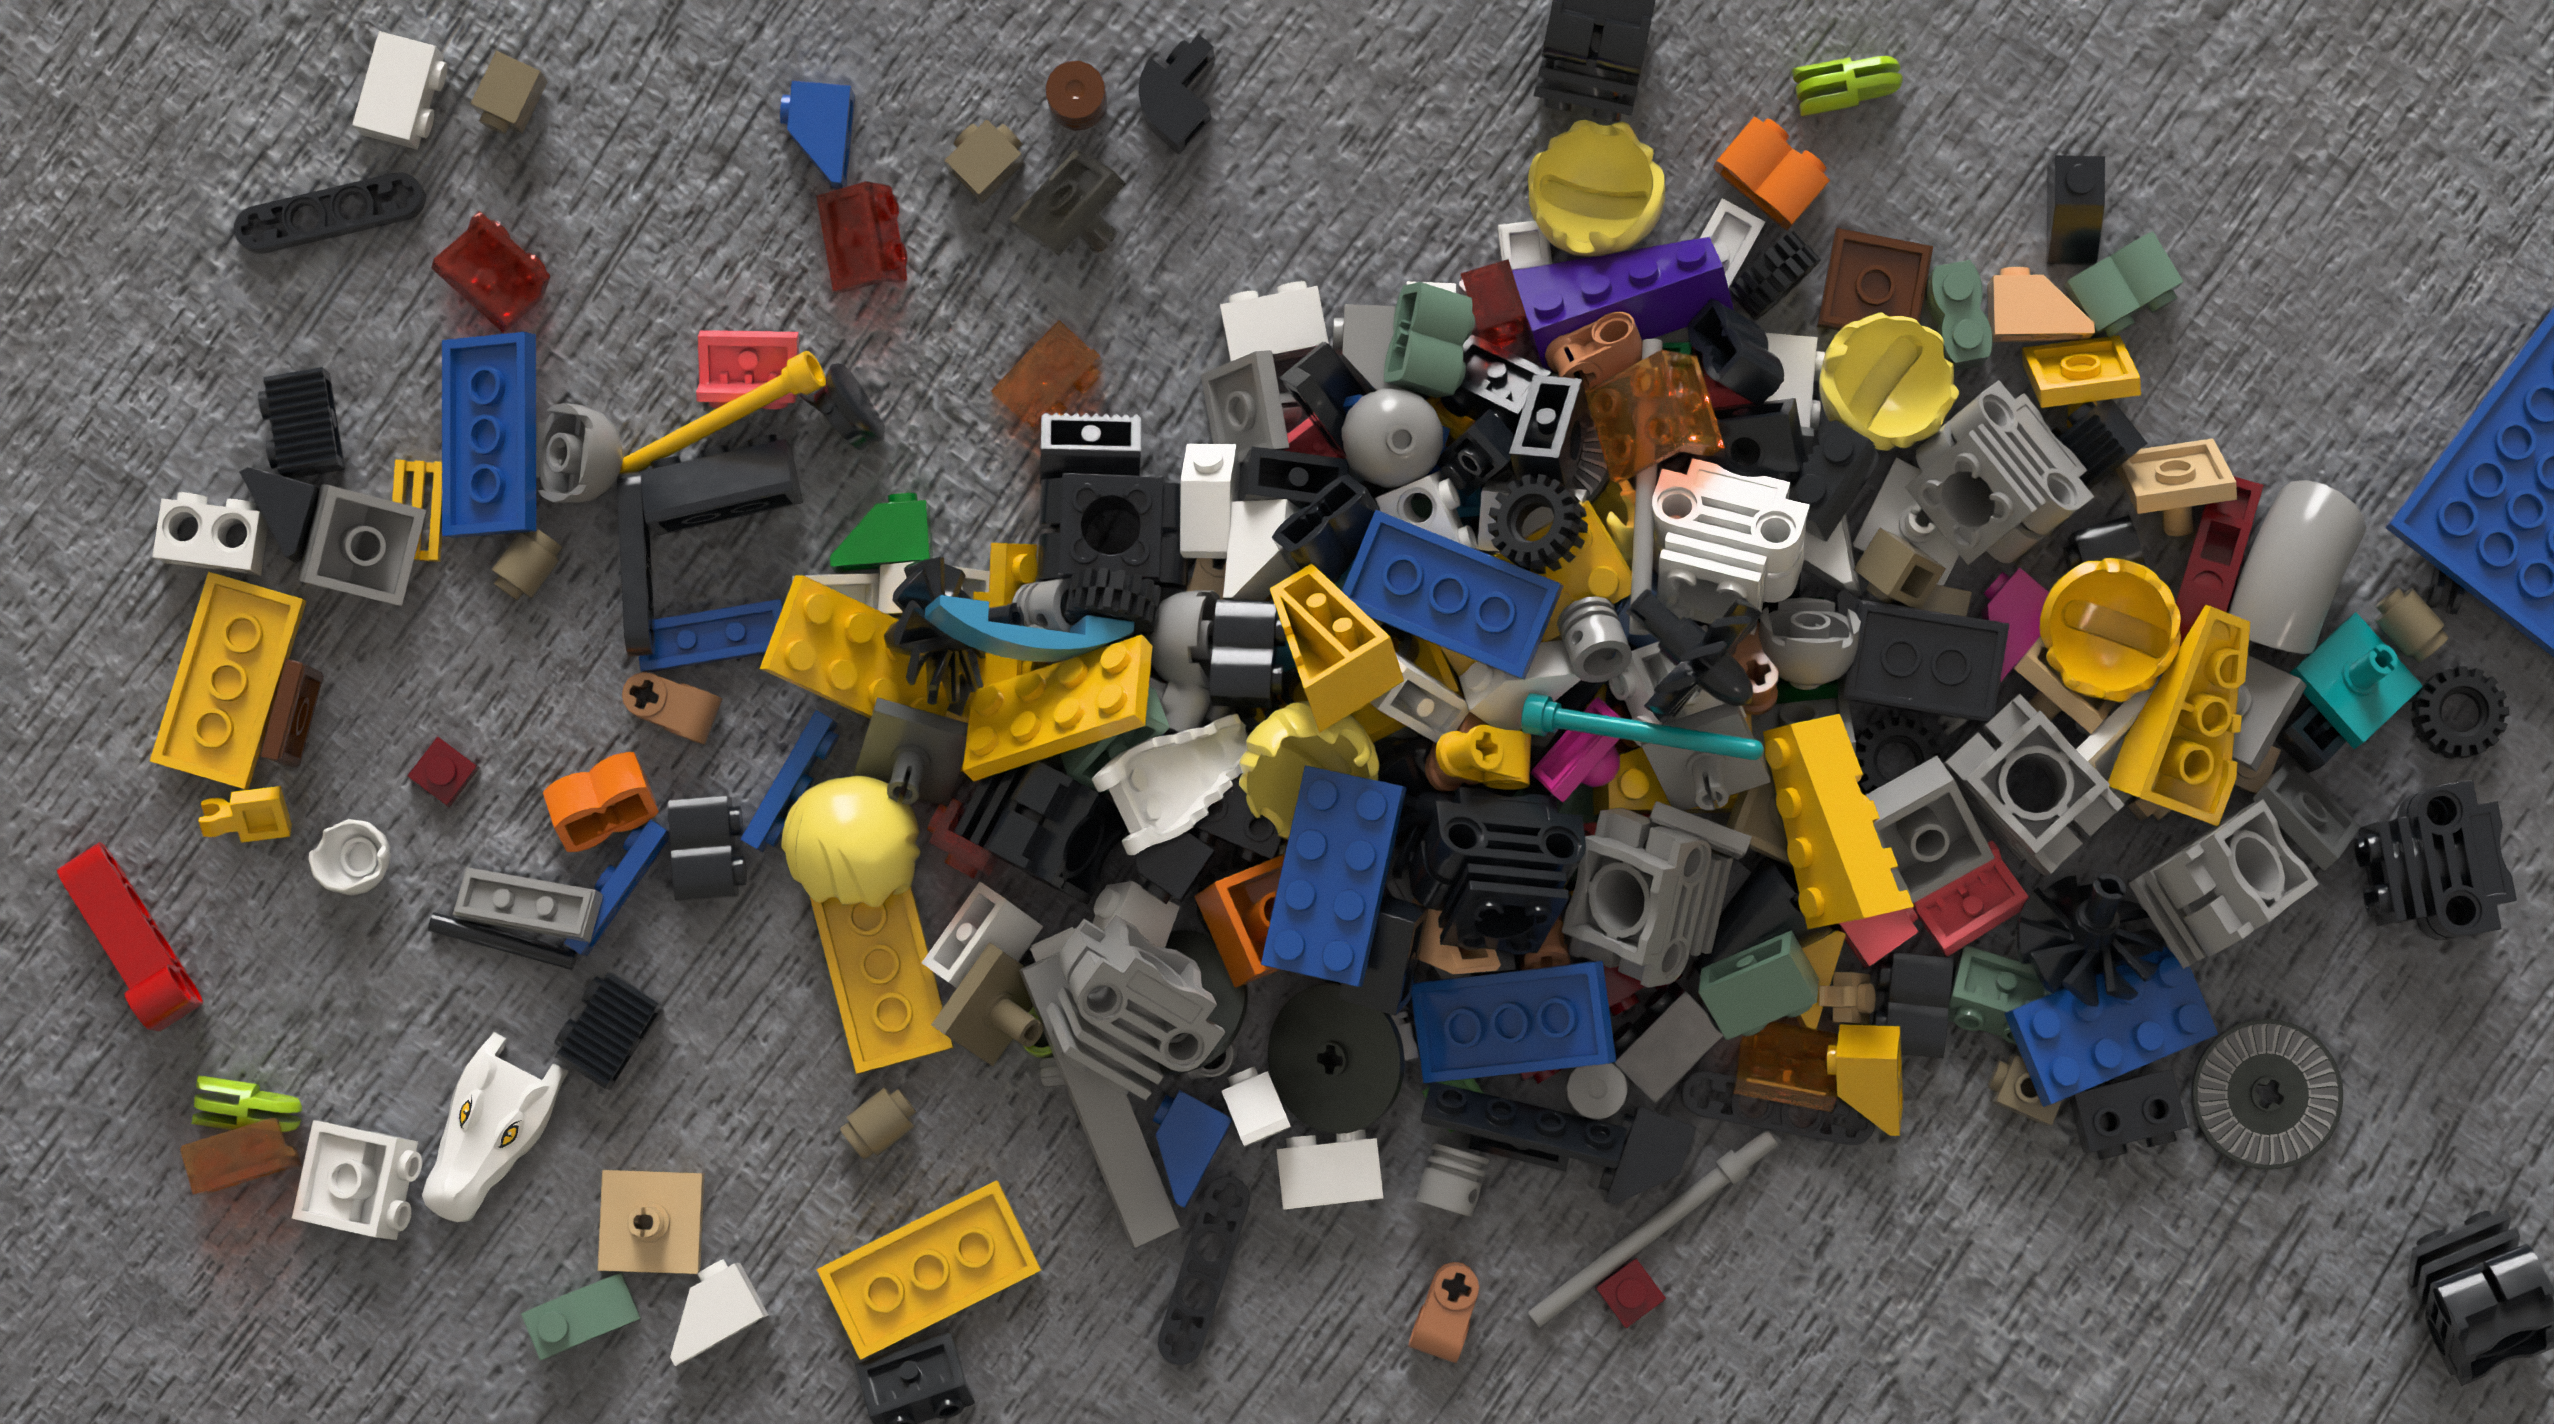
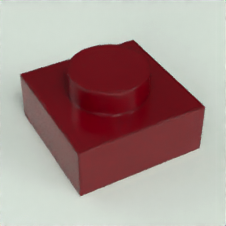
[408,736,480,807]
[1595,1258,1666,1328]

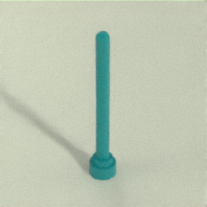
[1521,693,1764,760]

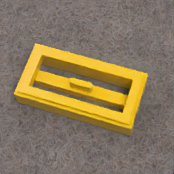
[392,459,442,562]

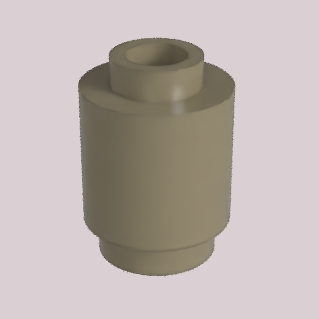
[491,528,563,601]
[2375,587,2449,663]
[840,1087,917,1160]

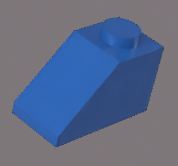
[780,81,855,192]
[1152,1090,1233,1208]

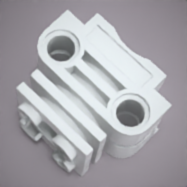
[1652,458,1810,635]

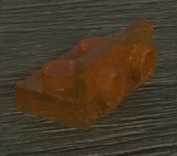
[991,320,1103,434]
[1733,1021,1838,1112]
[180,1118,301,1195]

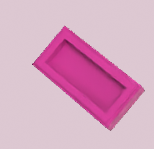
[1531,697,1621,802]

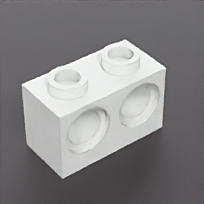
[1375,471,1480,551]
[152,492,268,576]

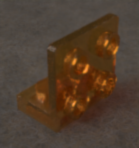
[1586,350,1725,483]

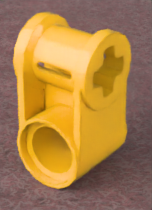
[1436,725,1531,790]

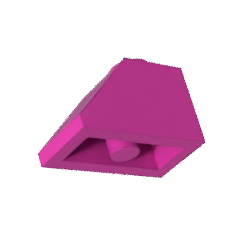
[1981,568,2049,682]

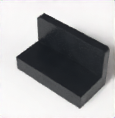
[1279,342,1367,459]

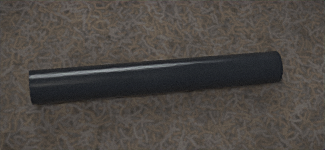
[428,912,578,970]

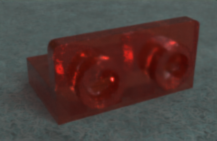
[816,181,908,293]

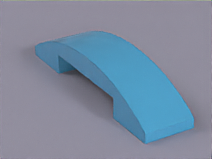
[925,595,1134,662]

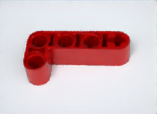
[57,842,204,1031]

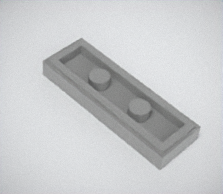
[453,867,603,942]

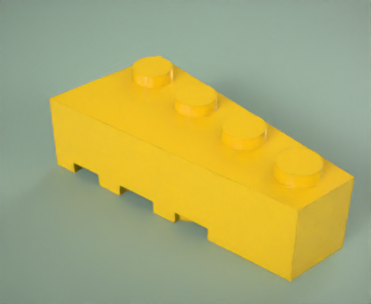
[1763,714,1914,929]

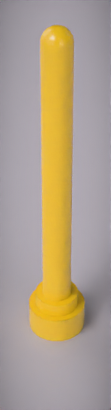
[619,351,826,473]

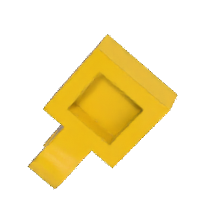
[198,786,292,843]

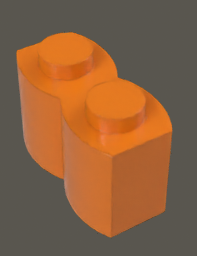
[1713,116,1830,231]
[543,752,659,852]

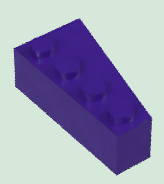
[1508,237,1734,372]

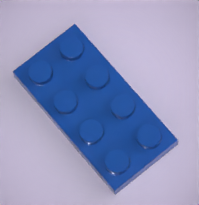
[442,332,536,538]
[1342,510,1564,680]
[1261,765,1406,987]
[2004,946,2218,1107]
[1411,961,1616,1083]

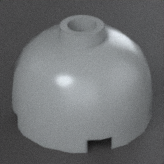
[1342,388,1443,488]
[536,403,623,504]
[1144,590,1220,690]
[1759,598,1861,690]

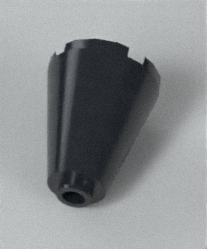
[1693,857,1834,975]

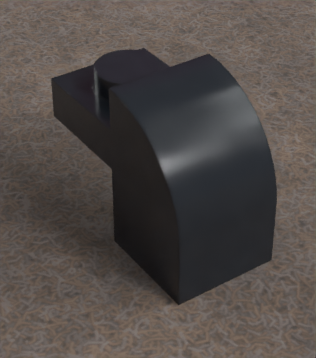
[1139,34,1215,155]

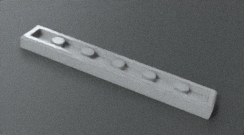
[1019,952,1180,1248]

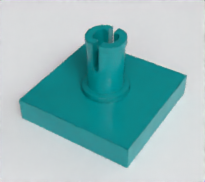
[2289,612,2423,749]

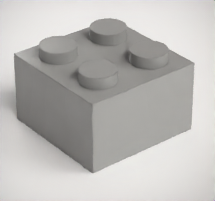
[1866,756,1995,903]

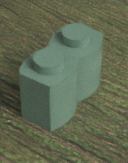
[2063,231,2183,338]
[1925,260,1993,371]
[1384,282,1475,398]

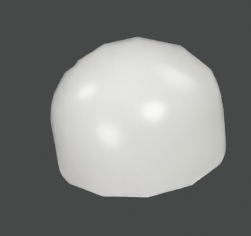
[308,819,391,896]

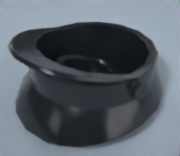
[800,363,885,451]

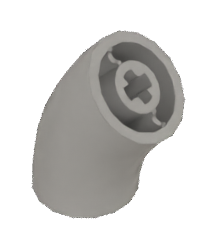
[2227,480,2366,654]

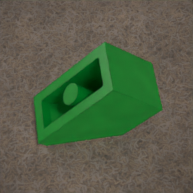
[830,493,933,572]

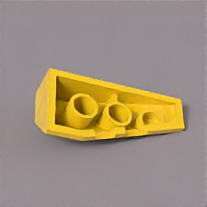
[2108,605,2251,826]

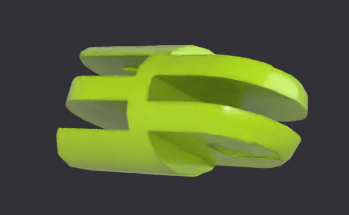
[1791,56,1903,117]
[191,1075,302,1133]

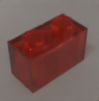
[1458,259,1526,348]

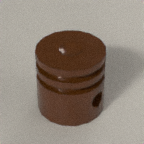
[1046,61,1107,131]

